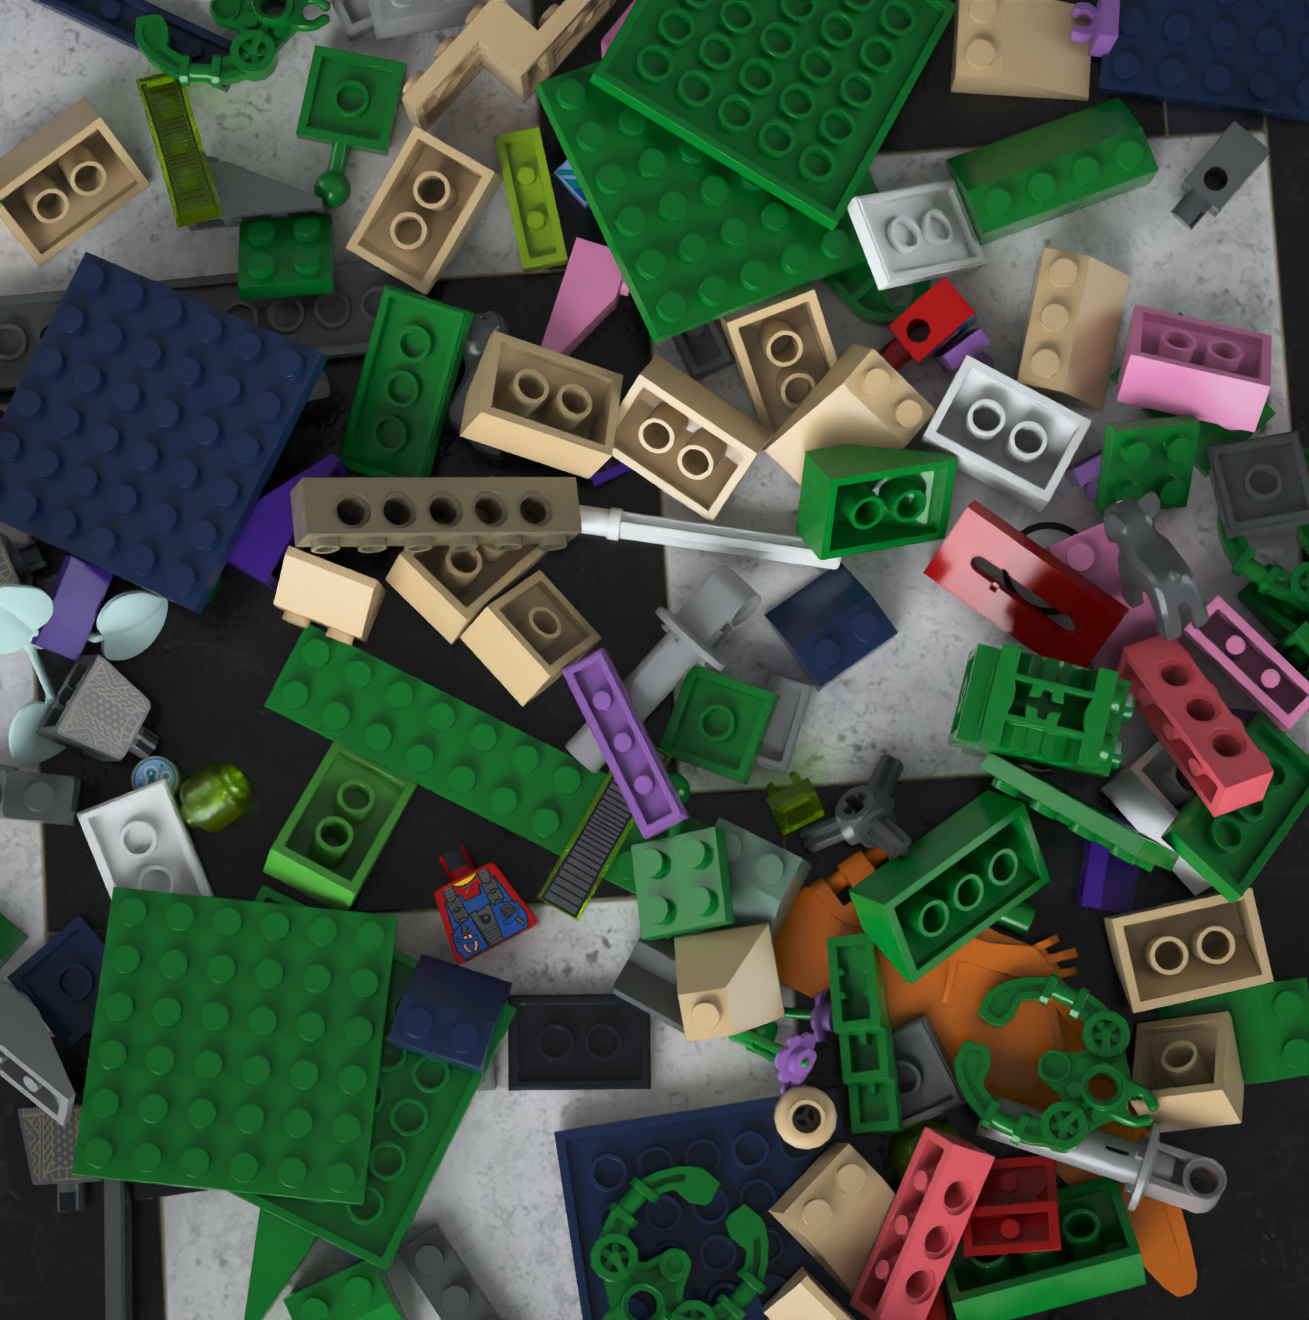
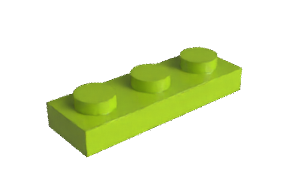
[494,126,568,273]

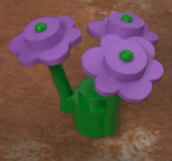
[728,989,834,1094]

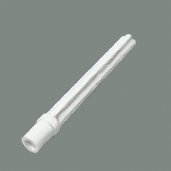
[579,505,841,570]

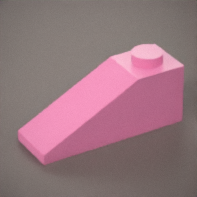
[541,237,630,356]

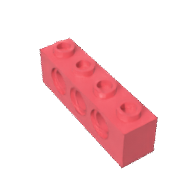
[1116,635,1274,818]
[849,1127,995,1320]

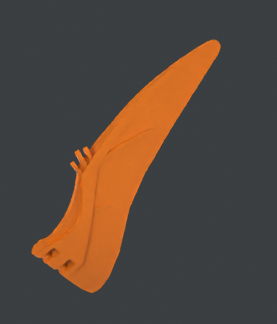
[773,847,1197,1297]

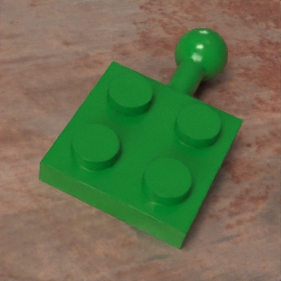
[296,45,407,208]
[631,772,735,941]

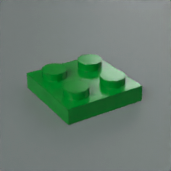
[238,215,334,301]
[1094,415,1201,516]
[658,666,780,785]

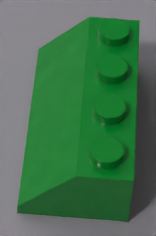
[946,97,1159,246]
[848,790,1051,984]
[945,1177,1147,1320]

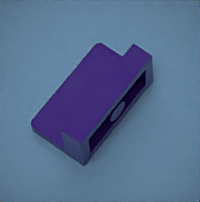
[1075,813,1140,913]

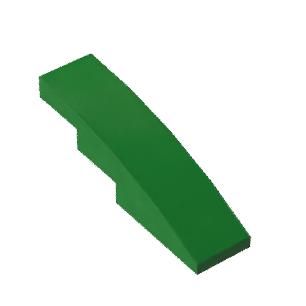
[826,933,903,1137]

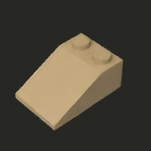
[950,0,1091,101]
[345,126,503,295]
[720,284,838,443]
[762,344,937,486]
[385,476,548,645]
[768,1142,896,1297]

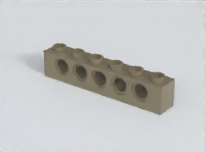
[290,477,582,554]

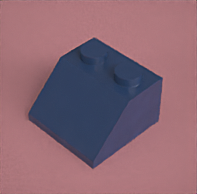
[764,563,898,692]
[388,954,513,1075]

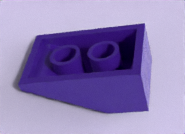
[227,454,350,591]

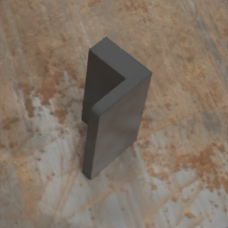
[611,937,685,1034]

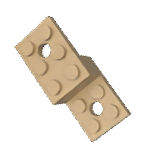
[402,0,616,132]

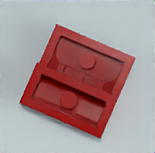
[962,1156,1062,1258]

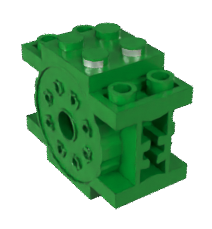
[947,643,1135,781]

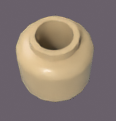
[773,1085,837,1150]

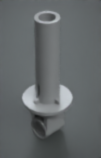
[565,565,761,774]
[976,1093,1227,1213]

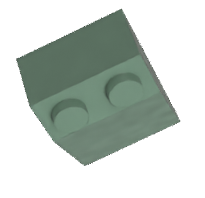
[668,817,812,943]

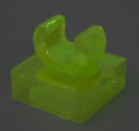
[766,771,825,836]

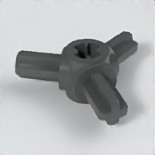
[800,754,912,859]

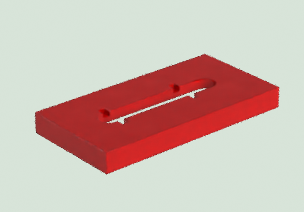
[923,499,1129,668]

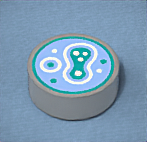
[131,756,181,796]

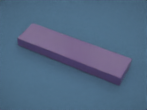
[561,648,689,839]

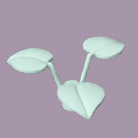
[0,584,168,767]

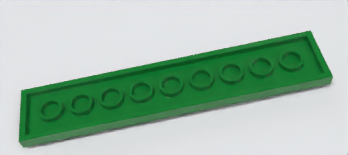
[264,624,711,895]

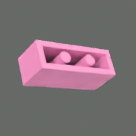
[1183,595,1309,733]

